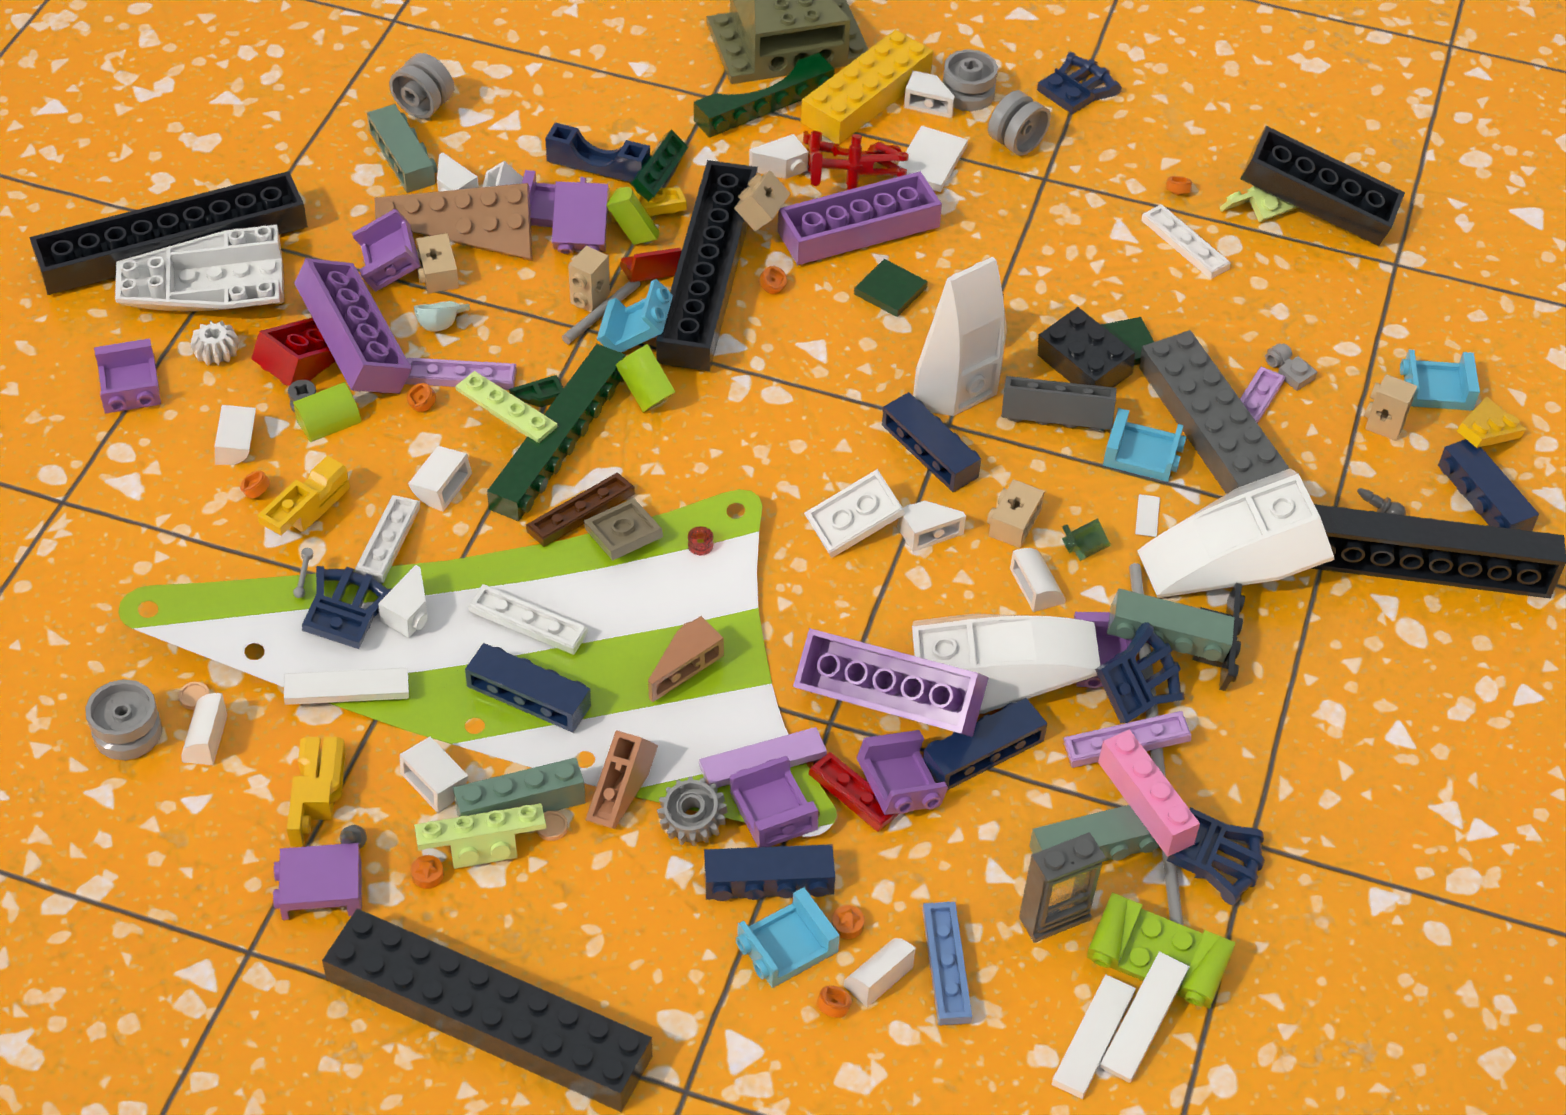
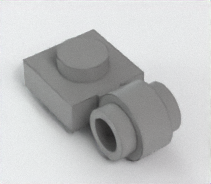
[1265,343,1318,391]

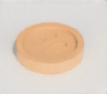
[178,682,210,710]
[536,811,568,841]

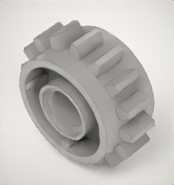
[657,777,727,846]

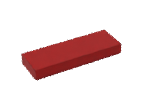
[808,752,898,832]

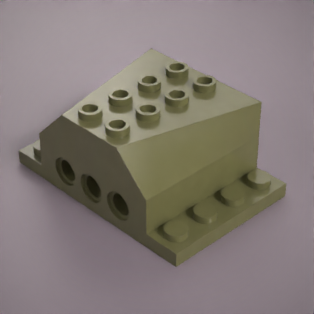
[707,0,869,84]

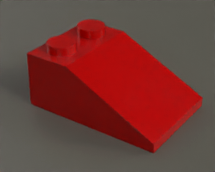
[251,318,335,386]

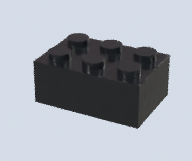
[1038,307,1135,388]

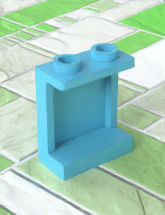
[597,279,673,353]
[1400,349,1480,411]
[1103,408,1186,482]
[735,887,840,988]

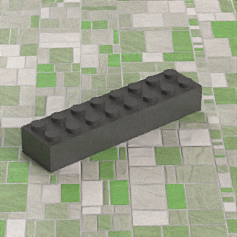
[1139,330,1290,494]

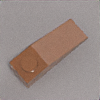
[648,616,724,702]
[586,730,658,829]

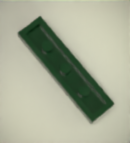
[630,129,689,202]

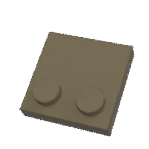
[584,498,663,560]

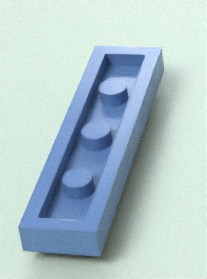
[922,902,972,1025]

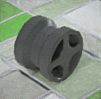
[288,380,316,413]

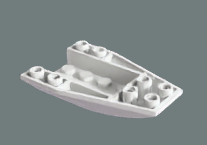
[115,225,284,312]
[913,257,1007,416]
[1137,468,1334,598]
[912,614,1101,714]

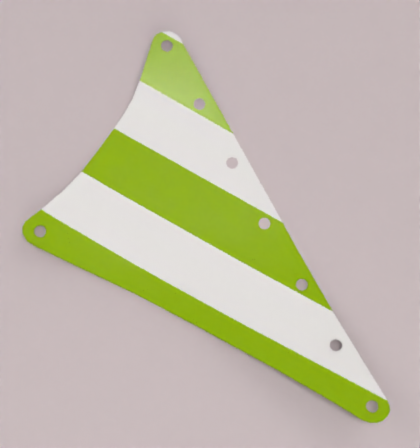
[118,489,837,837]

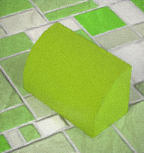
[606,187,659,245]
[616,344,675,412]
[293,382,361,442]

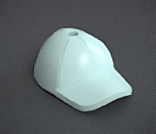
[414,301,470,331]

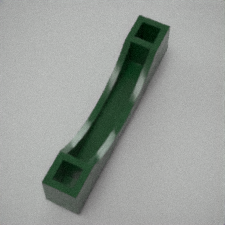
[694,52,835,138]

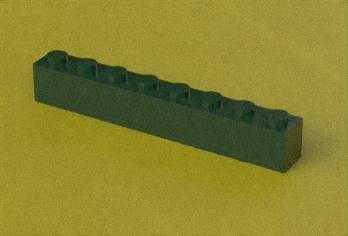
[487,344,626,522]

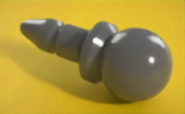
[1357,488,1406,516]
[340,825,367,849]

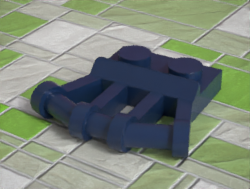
[1037,51,1122,114]
[302,566,392,649]
[1095,622,1185,723]
[1167,807,1265,905]

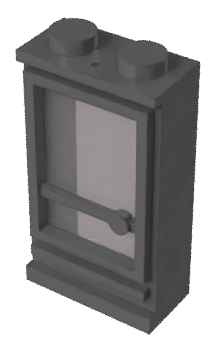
[1019,832,1106,943]

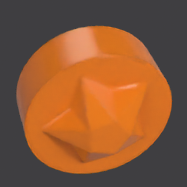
[1166,176,1192,195]
[759,266,787,294]
[407,383,436,412]
[240,470,270,498]
[411,855,444,889]
[832,905,864,939]
[817,986,852,1018]

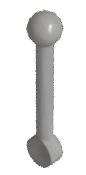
[293,548,313,598]

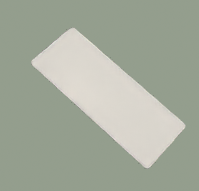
[1135,494,1160,537]

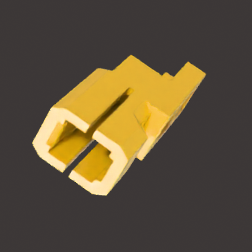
[257,455,350,536]
[287,737,346,847]

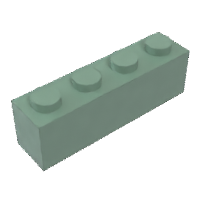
[367,104,437,193]
[1107,588,1234,662]
[453,757,586,817]
[1029,805,1160,862]

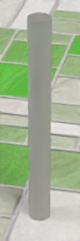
[562,281,641,344]

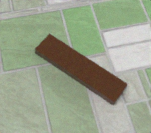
[526,473,635,547]

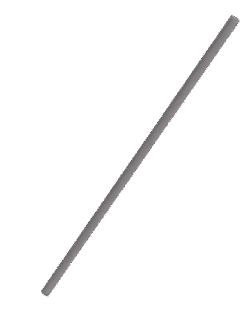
[1129,563,1184,926]

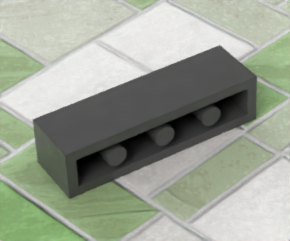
[1001,376,1116,431]

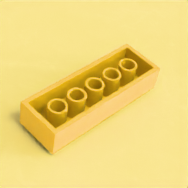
[801,29,933,145]

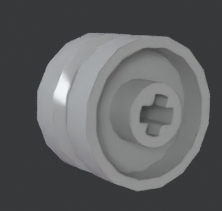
[943,49,998,111]
[389,53,454,119]
[988,90,1051,156]
[85,679,162,760]

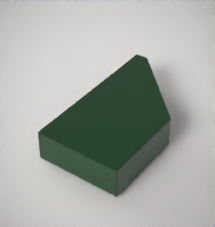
[509,375,563,407]

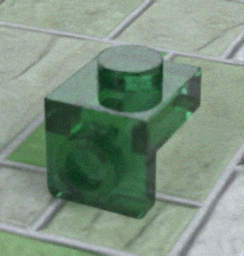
[1062,518,1111,561]

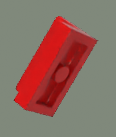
[620,248,682,282]

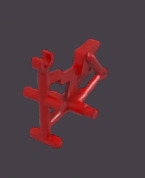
[803,131,909,191]

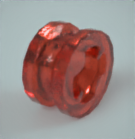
[687,526,714,556]

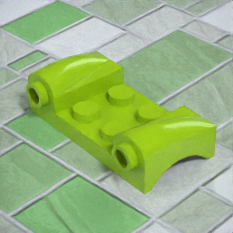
[1087,892,1236,1009]

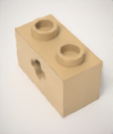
[734,171,790,231]
[416,233,459,294]
[568,246,610,312]
[1364,374,1417,441]
[987,479,1045,548]

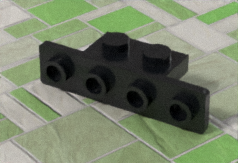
[1192,582,1245,691]

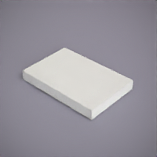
[893,125,968,192]
[804,469,906,558]

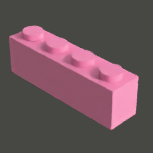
[1098,729,1200,857]

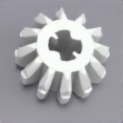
[191,321,239,366]

